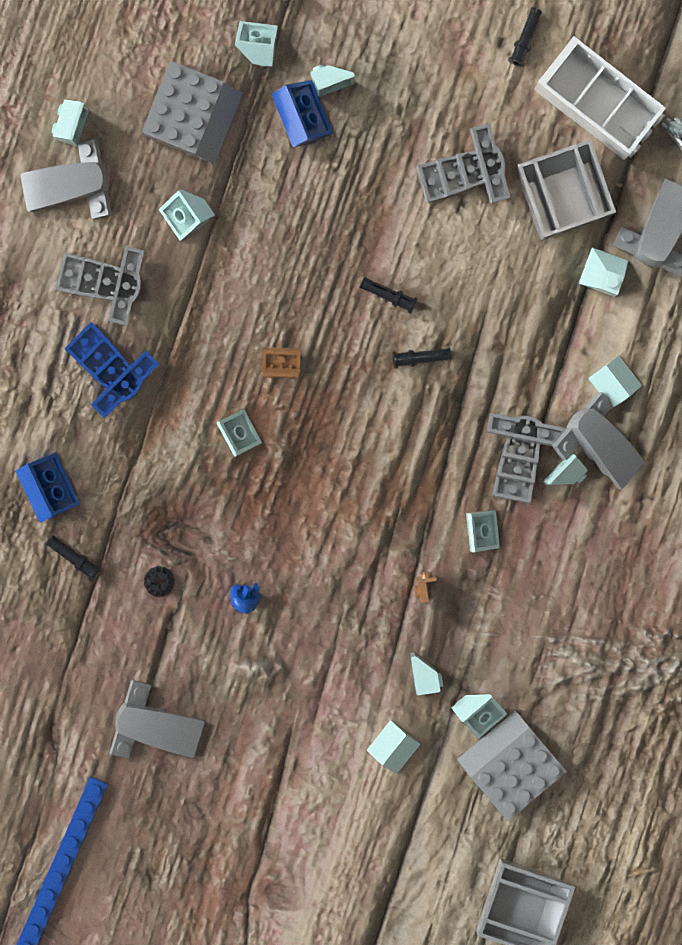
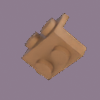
[261,347,301,379]
[414,572,437,603]

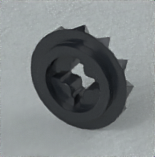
[144,566,175,597]

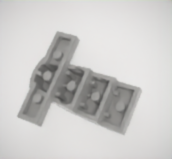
[416,123,510,204]
[20,139,112,219]
[613,179,682,277]
[55,246,144,326]
[552,392,645,489]
[486,413,566,504]
[109,679,205,758]

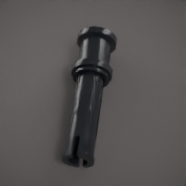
[508,7,542,67]
[360,277,418,314]
[392,348,452,369]
[46,535,101,581]

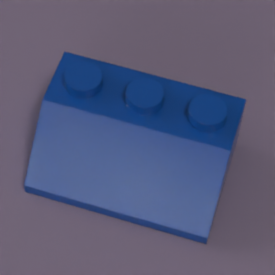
[271,80,333,148]
[15,453,80,523]

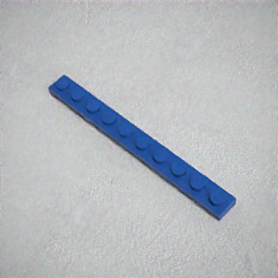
[16,776,108,945]

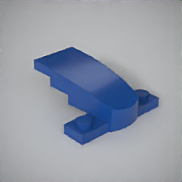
[64,321,159,418]

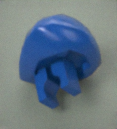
[230,583,262,614]

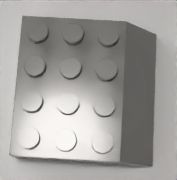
[142,61,243,165]
[517,139,616,240]
[457,710,567,821]
[476,858,575,945]

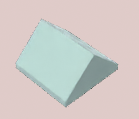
[588,355,642,409]
[217,409,262,457]
[466,510,500,552]
[367,720,420,774]

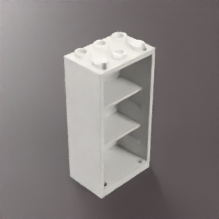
[534,36,666,160]

